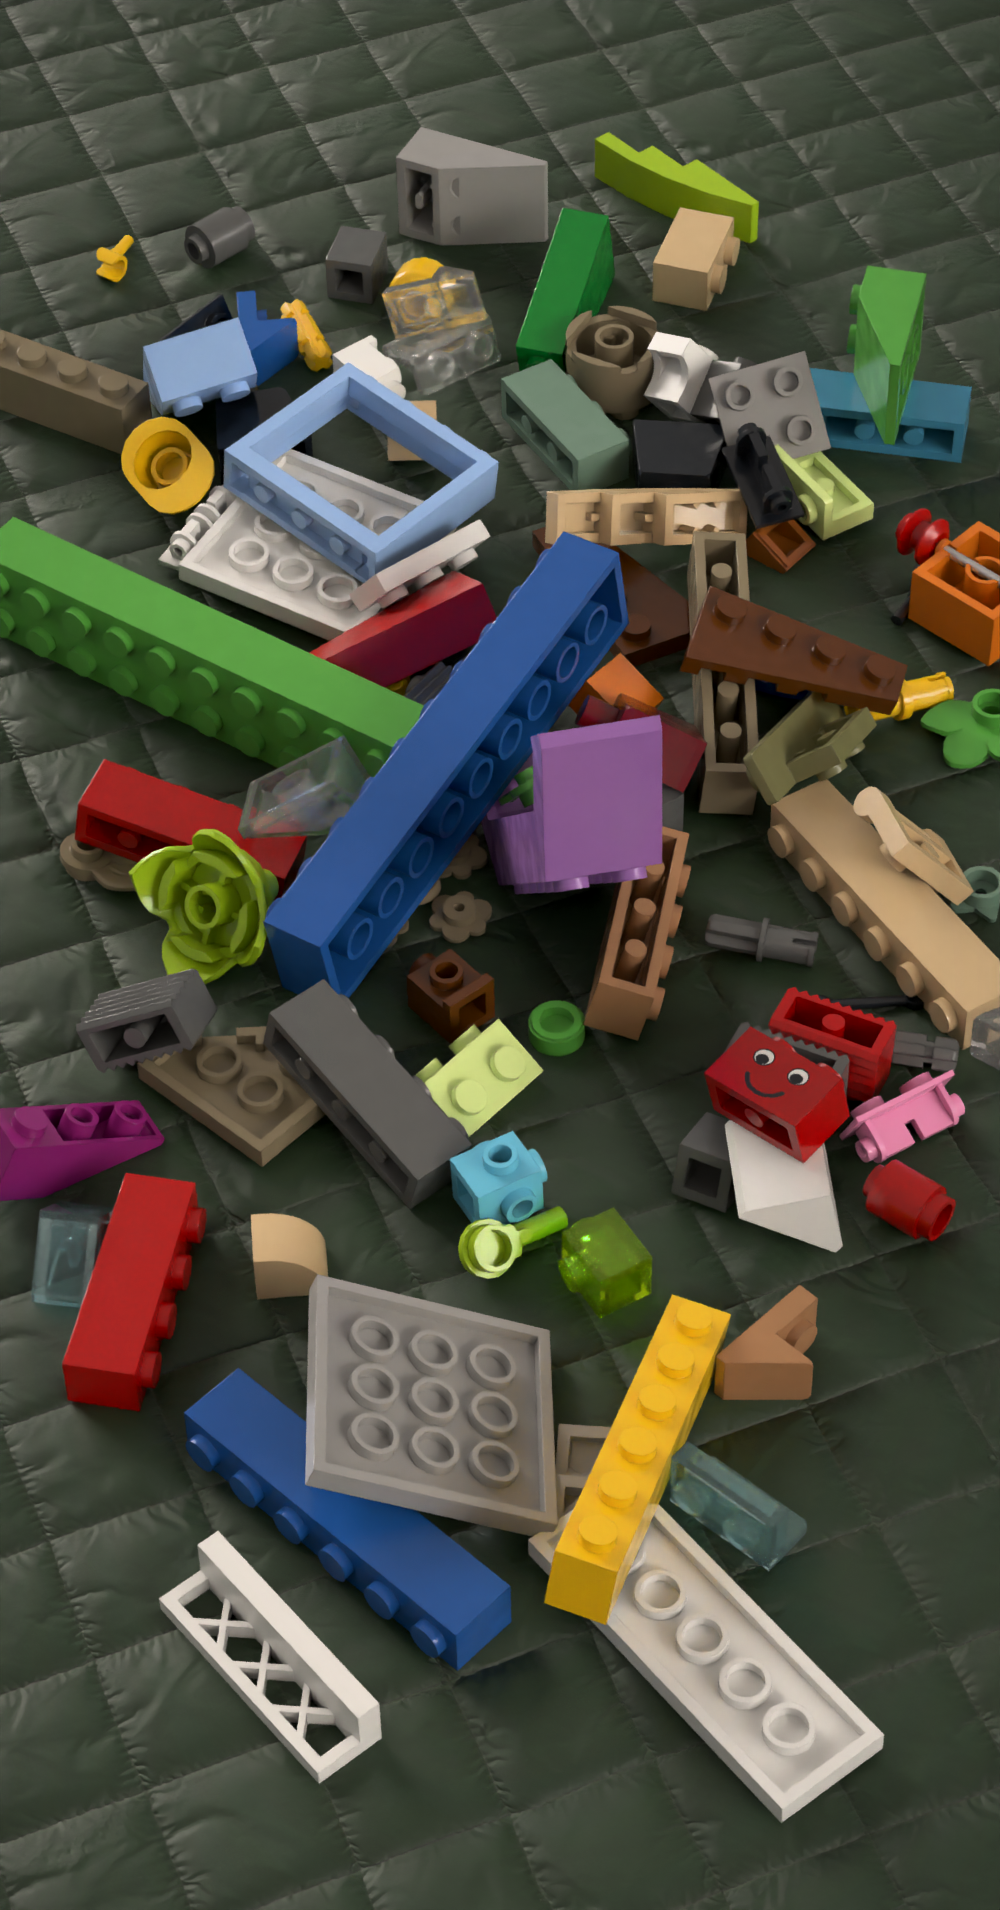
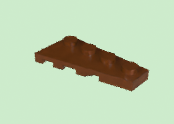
[532,527,690,667]
[679,586,908,715]

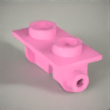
[839,1070,965,1163]

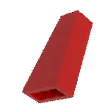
[309,571,497,687]

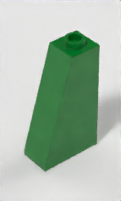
[515,208,615,374]

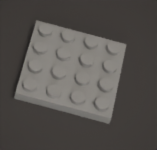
[305,1274,558,1536]

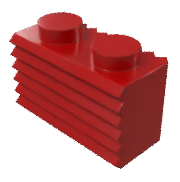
[768,987,897,1102]

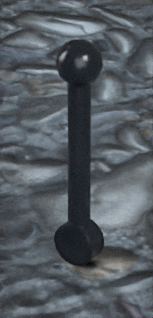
[818,994,924,1010]

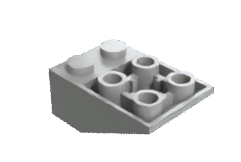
[396,127,548,246]

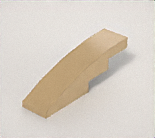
[545,488,748,546]

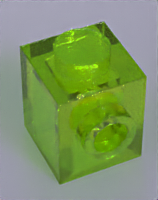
[558,1207,652,1318]

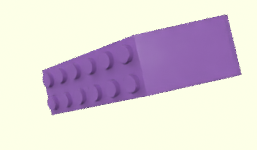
[481,715,662,894]

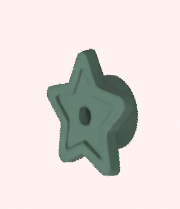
[950,866,1000,923]

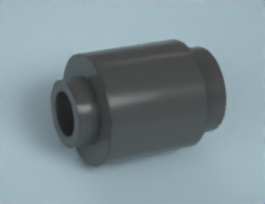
[184,206,255,269]

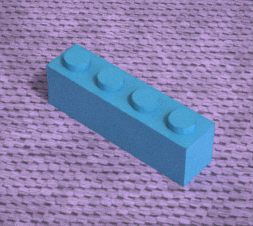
[810,368,972,463]

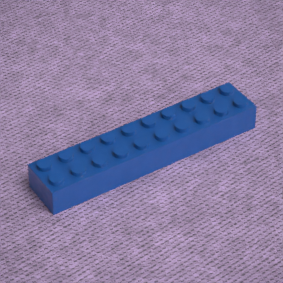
[263,531,629,998]

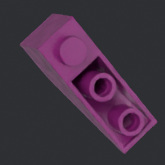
[0,1100,165,1201]

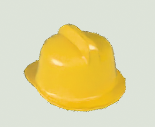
[121,417,215,514]

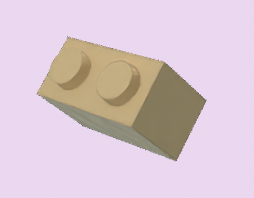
[652,207,740,311]

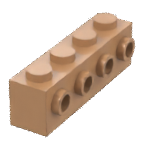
[583,826,691,1041]

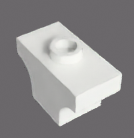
[644,332,719,423]

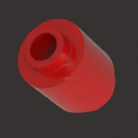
[862,1159,956,1241]

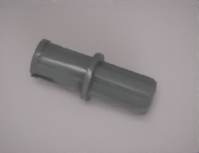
[705,914,819,968]

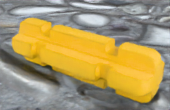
[280,299,333,372]

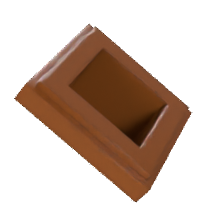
[746,519,817,574]

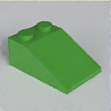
[847,266,927,445]

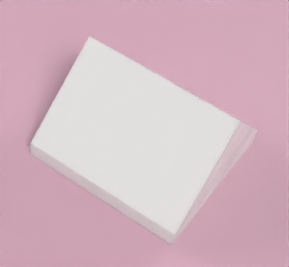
[725,1120,843,1253]

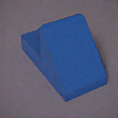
[236,291,299,386]

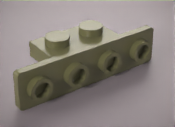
[743,691,877,805]

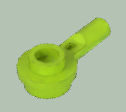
[458,1206,568,1279]

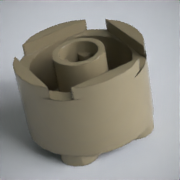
[565,306,662,420]

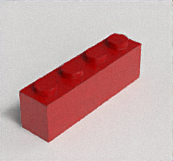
[75,759,308,900]
[62,1173,207,1411]

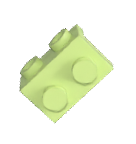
[775,444,874,540]
[415,1018,544,1137]

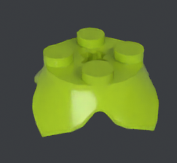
[128,829,279,984]

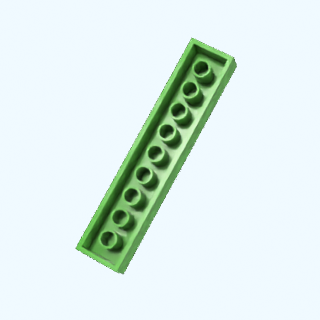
[0,517,424,804]

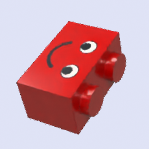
[704,1026,850,1163]

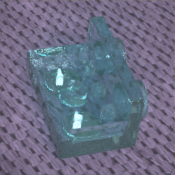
[670,1441,807,1571]

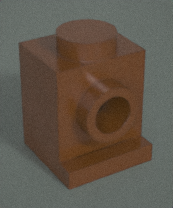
[407,948,495,1044]

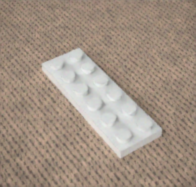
[528,1504,884,1823]

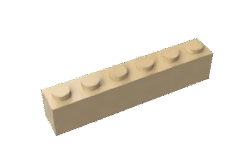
[768,779,1000,1050]

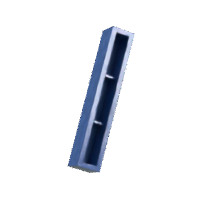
[184,1368,512,1671]

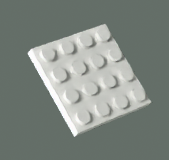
[178,449,457,641]

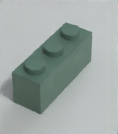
[501,359,632,490]

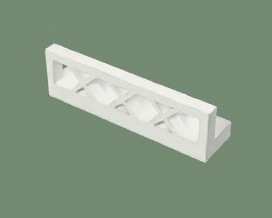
[159,1531,382,1783]

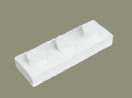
[349,519,491,612]

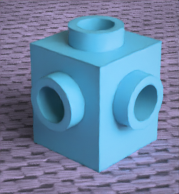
[450,1131,548,1224]

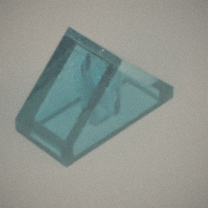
[31,1201,114,1308]

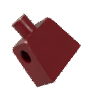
[575,693,707,793]

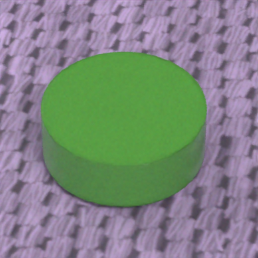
[528,1000,585,1056]

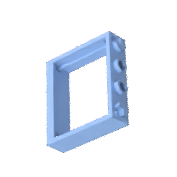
[223,362,499,583]

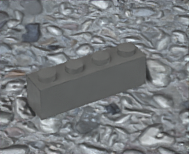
[263,979,472,1209]

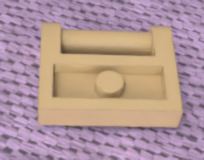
[853,786,974,906]

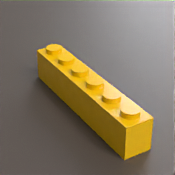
[544,1294,731,1625]

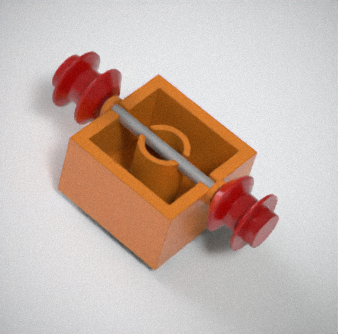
[895,508,1000,666]

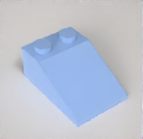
[143,317,257,417]

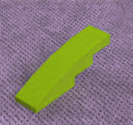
[595,132,759,243]

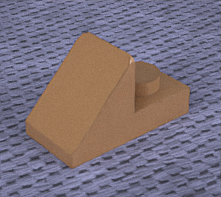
[714,1285,818,1400]

